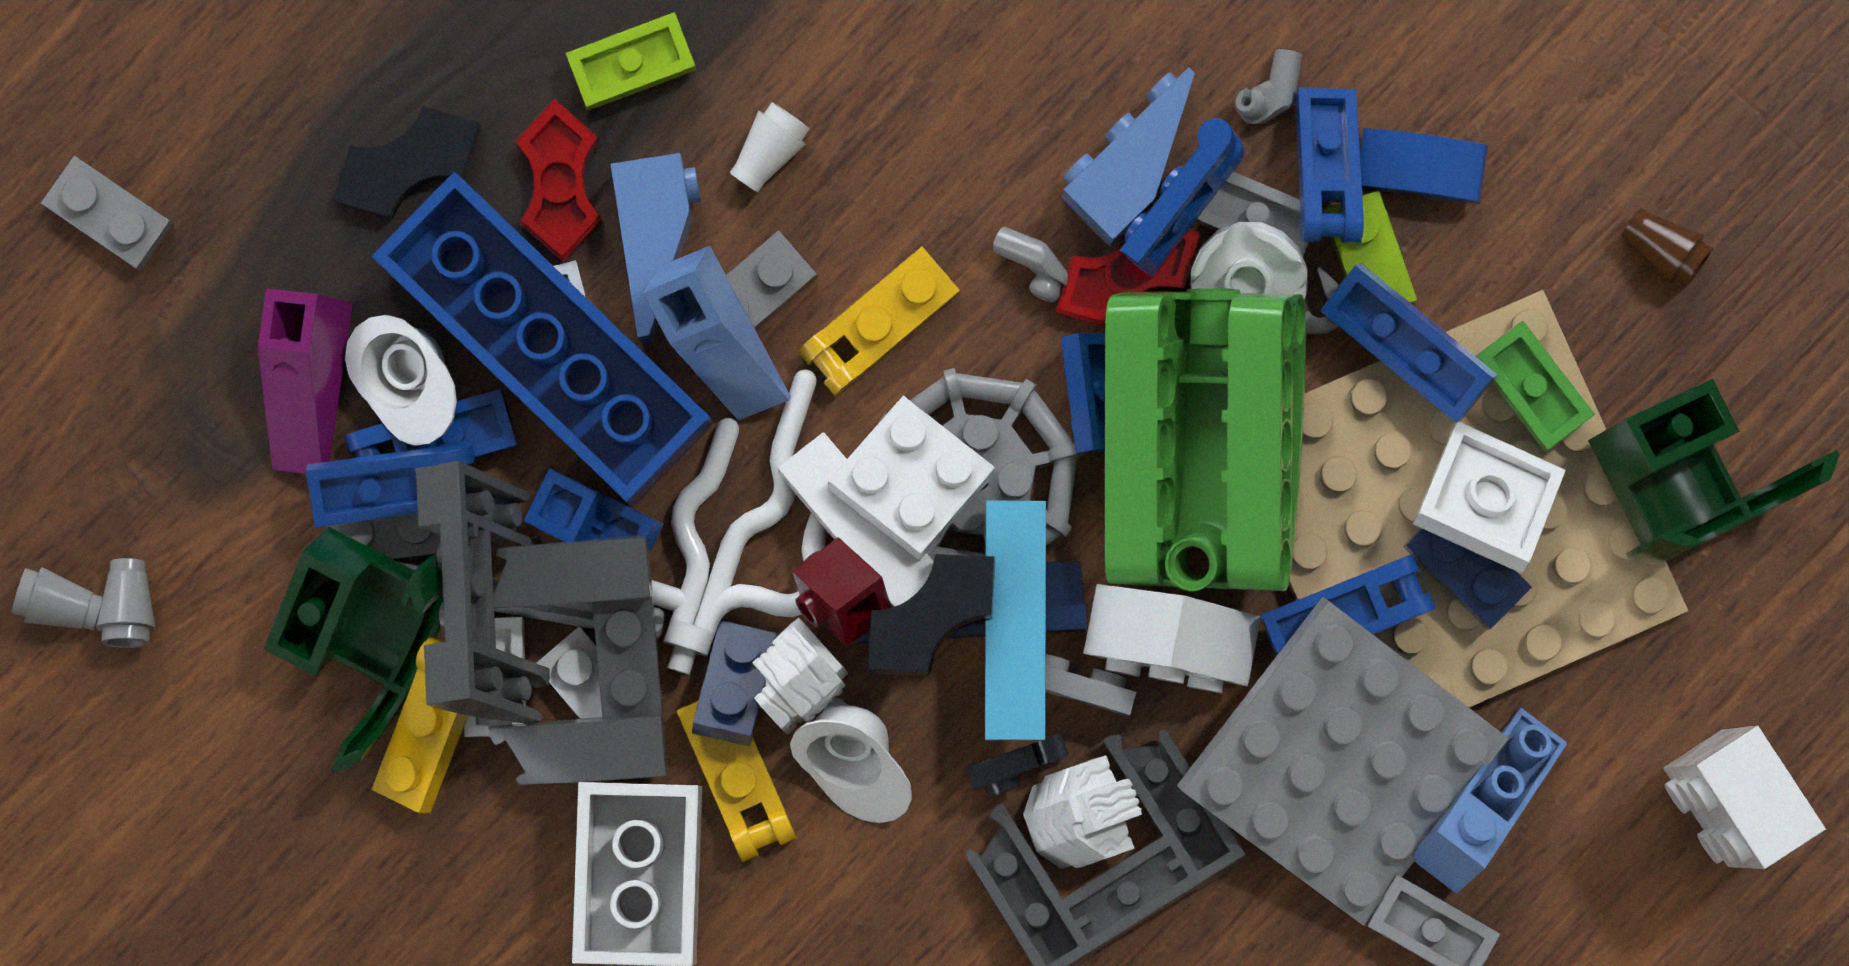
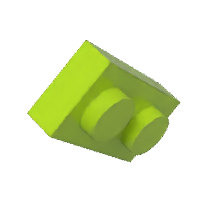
[566,12,697,111]
[1322,190,1417,304]

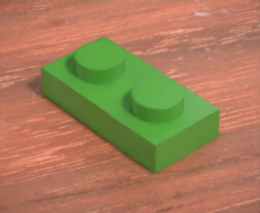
[1476,321,1595,452]

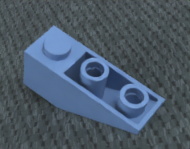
[1061,67,1195,248]
[642,245,791,421]
[1412,707,1567,894]

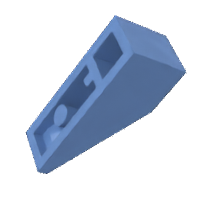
[611,153,701,344]

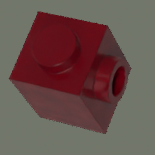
[792,537,891,647]

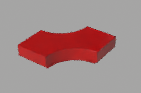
[515,99,603,263]
[1055,230,1200,329]

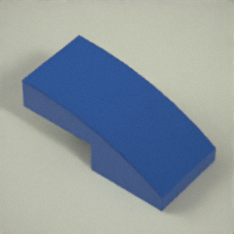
[1360,128,1488,204]
[524,468,664,553]

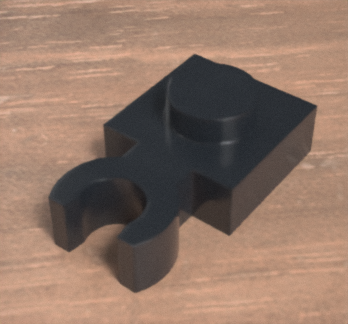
[965,733,1069,797]

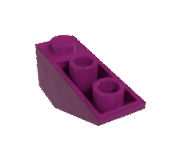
[258,288,353,474]

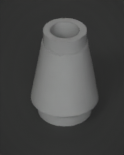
[96,558,156,648]
[11,567,103,631]

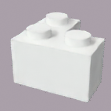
[1083,584,1261,693]

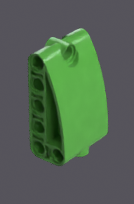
[1105,288,1306,592]

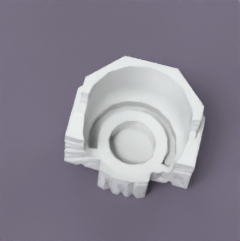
[752,618,848,735]
[1023,755,1142,869]

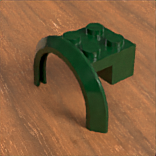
[1588,379,1840,565]
[263,527,444,773]

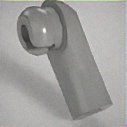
[1235,49,1303,124]
[993,226,1068,303]

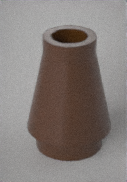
[1621,208,1713,287]

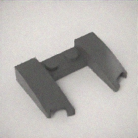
[416,461,550,724]
[489,535,668,785]
[965,730,1246,966]

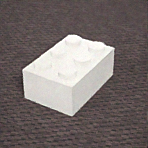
[1663,725,1826,869]
[572,782,702,966]

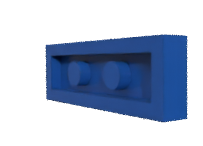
[1320,263,1497,423]

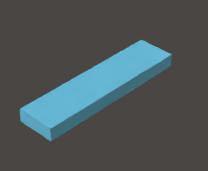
[985,501,1046,740]

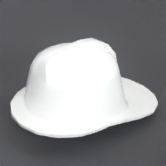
[345,315,457,446]
[790,697,912,823]

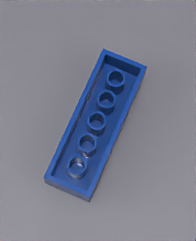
[372,171,713,507]

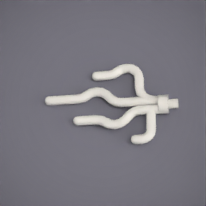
[652,369,828,675]

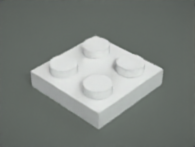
[827,396,995,561]
[1413,422,1566,574]

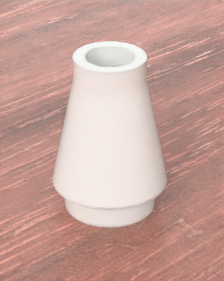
[730,102,810,192]

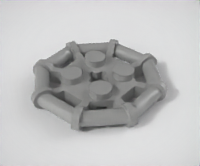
[877,368,1084,561]

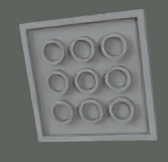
[1177,597,1509,926]

